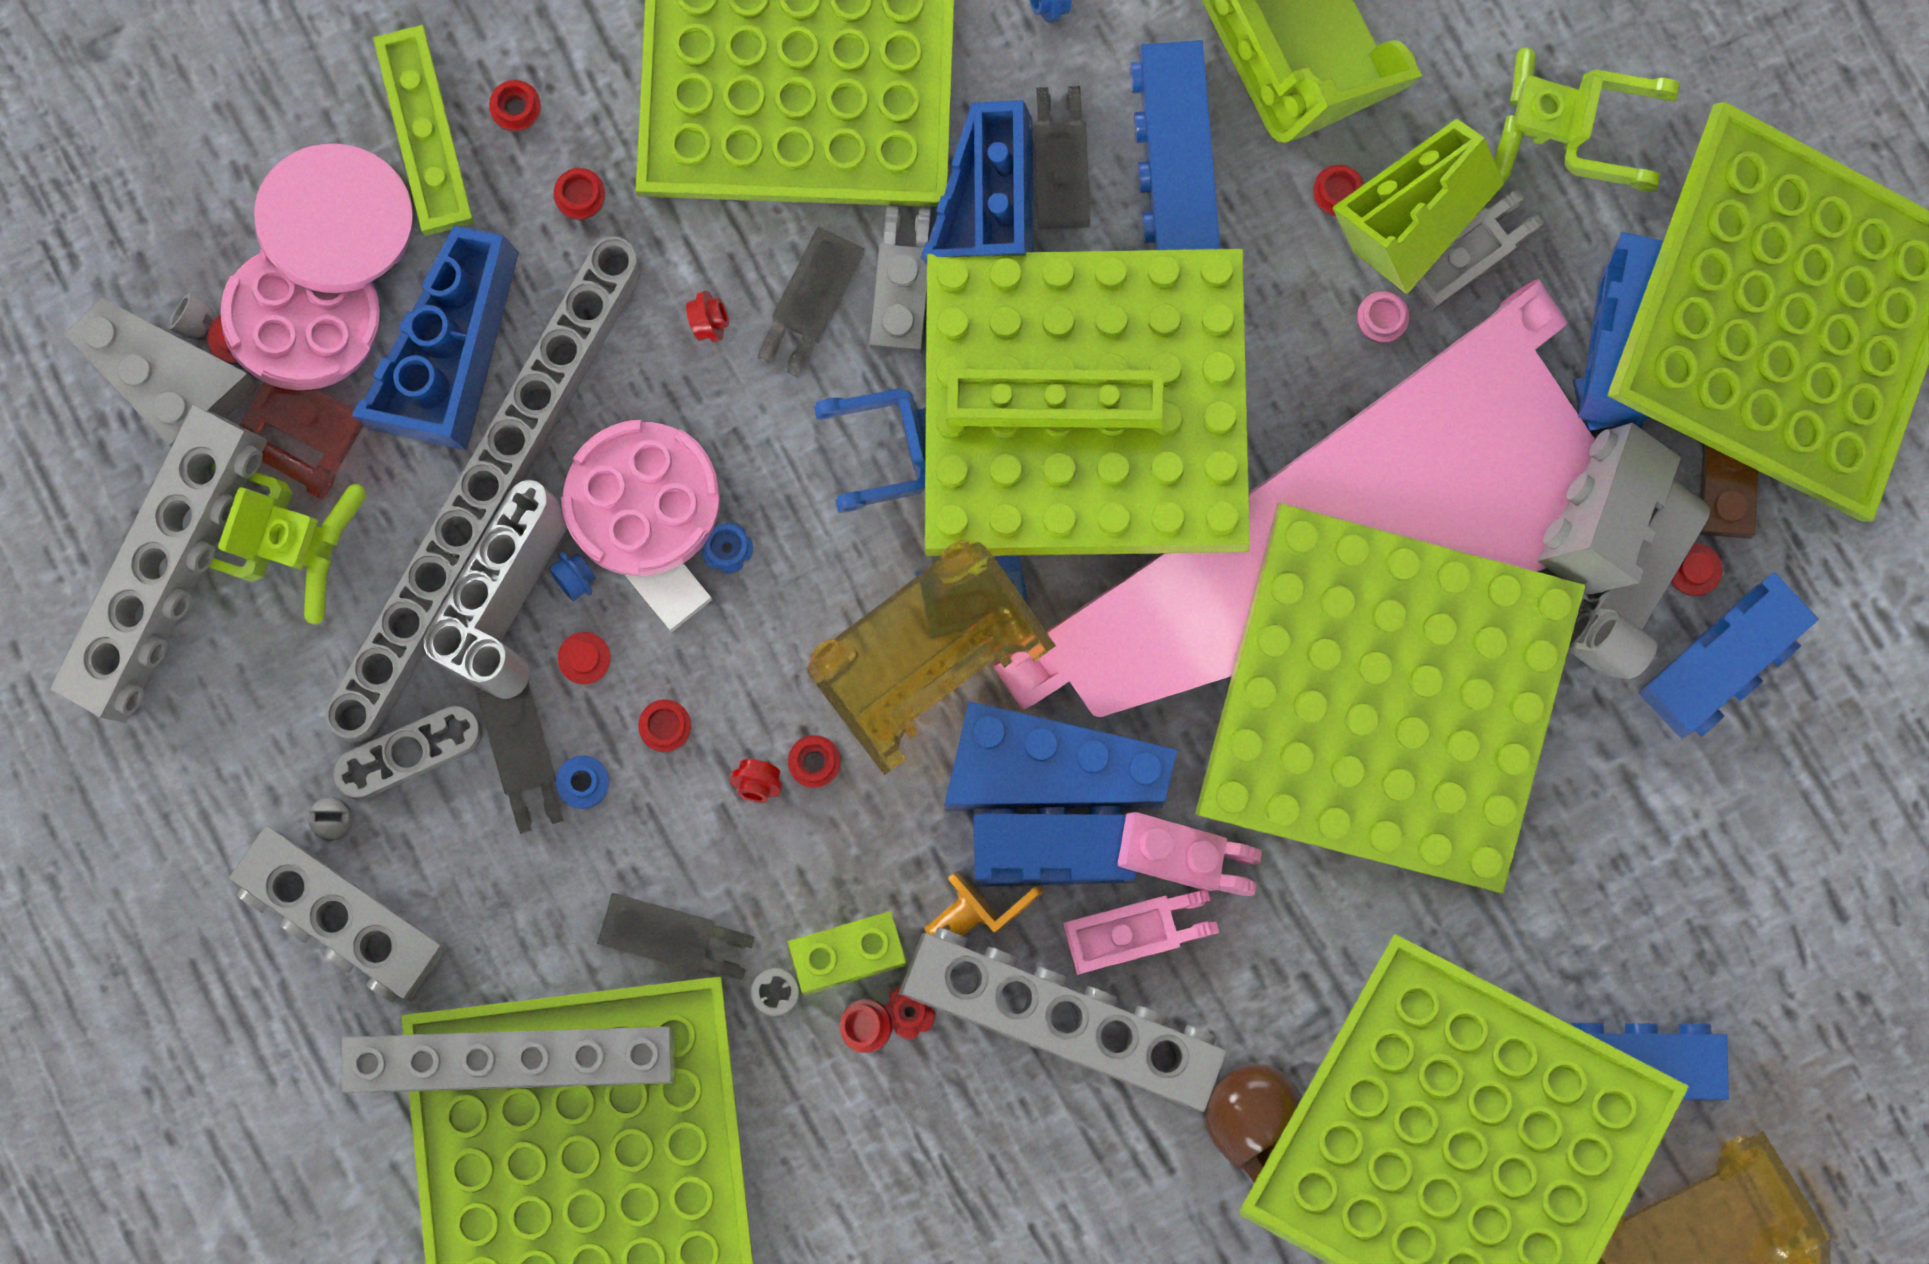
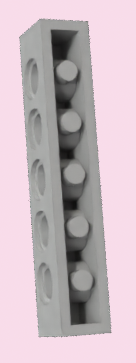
[50,405,268,723]
[898,927,1227,1112]
[342,1027,676,1093]

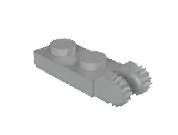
[1413,189,1545,312]
[869,205,931,354]

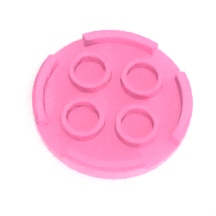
[254,143,412,293]
[221,249,380,390]
[561,420,720,576]

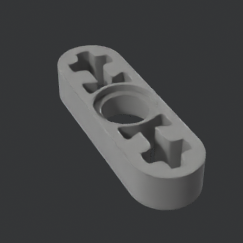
[333,706,482,800]

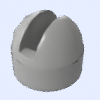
[169,293,214,339]
[308,797,353,841]

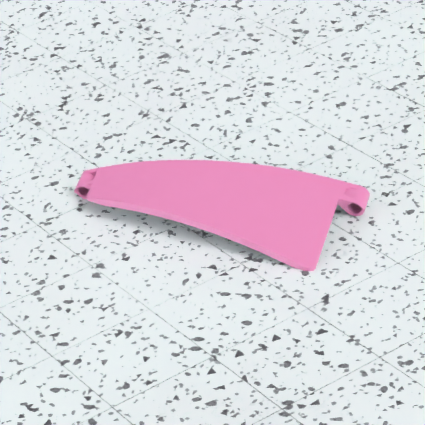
[992,279,1595,717]

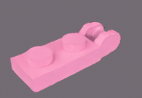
[1117,812,1262,896]
[1063,890,1219,976]

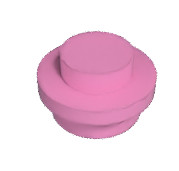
[1357,291,1409,344]

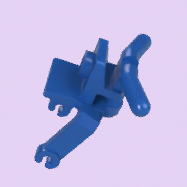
[814,388,926,513]

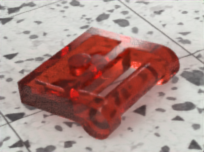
[239,382,364,499]

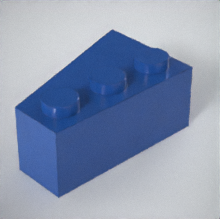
[921,100,1034,266]
[1578,232,1664,428]
[1638,572,1819,739]
[973,806,1136,887]

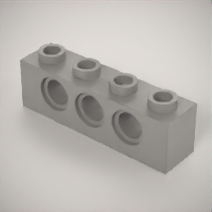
[229,825,448,1003]

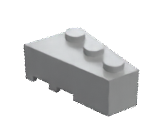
[64,298,259,447]
[1537,423,1681,595]

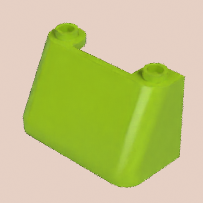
[1202,0,1423,143]

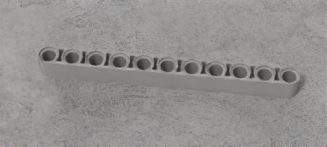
[326,236,641,744]

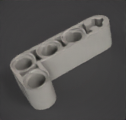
[1568,479,1710,679]
[424,480,567,699]

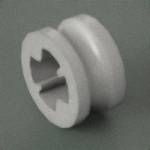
[751,968,800,1017]

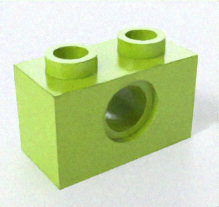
[787,911,907,996]

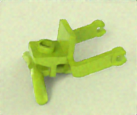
[1494,47,1680,192]
[209,462,366,625]

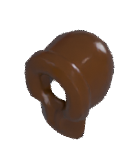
[1205,1064,1301,1183]

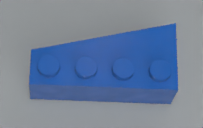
[351,226,519,451]
[944,701,1177,811]

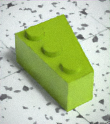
[1332,118,1504,294]

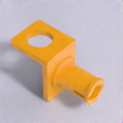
[924,871,1046,936]

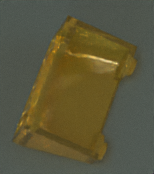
[807,540,1056,775]
[1598,1131,1831,1264]

